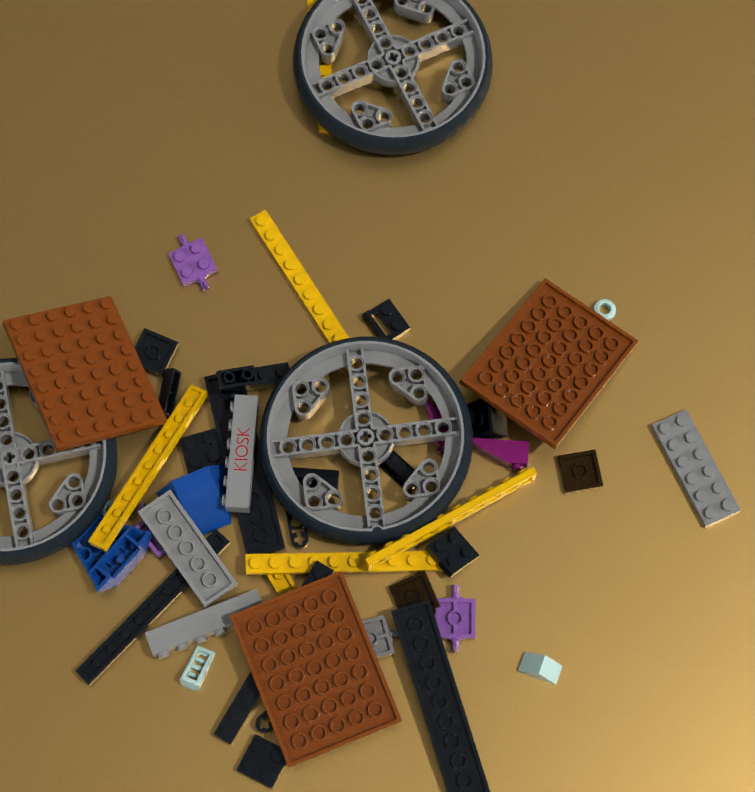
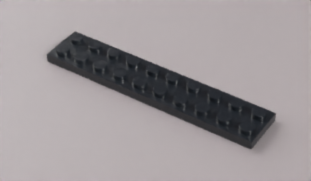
[204,374,286,554]
[391,599,490,792]

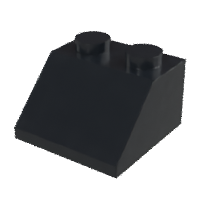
[467,399,508,439]

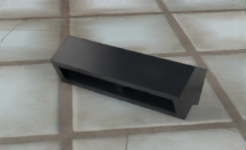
[158,368,182,419]
[379,450,415,493]
[292,467,339,490]

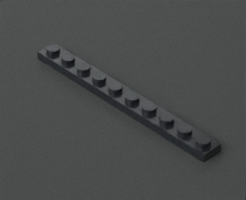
[75,529,231,686]
[214,561,334,745]

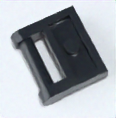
[361,299,410,340]

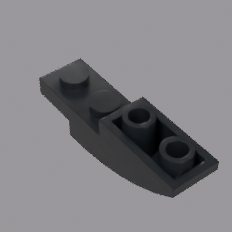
[216,362,290,391]

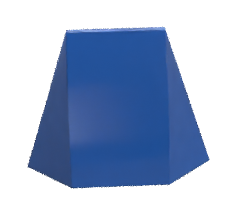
[156,464,232,536]
[71,515,152,593]

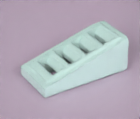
[180,645,216,692]

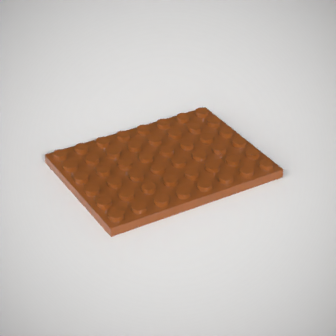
[459,278,638,449]
[3,296,167,452]
[229,570,402,768]

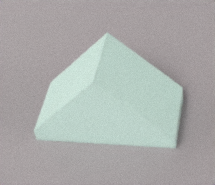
[518,652,562,685]

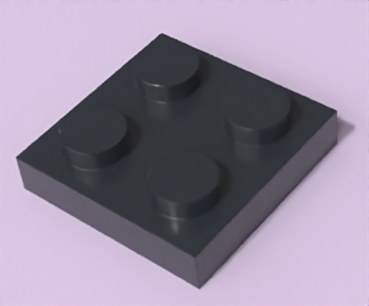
[134,328,179,377]
[179,428,225,474]
[424,526,479,578]
[236,734,286,790]

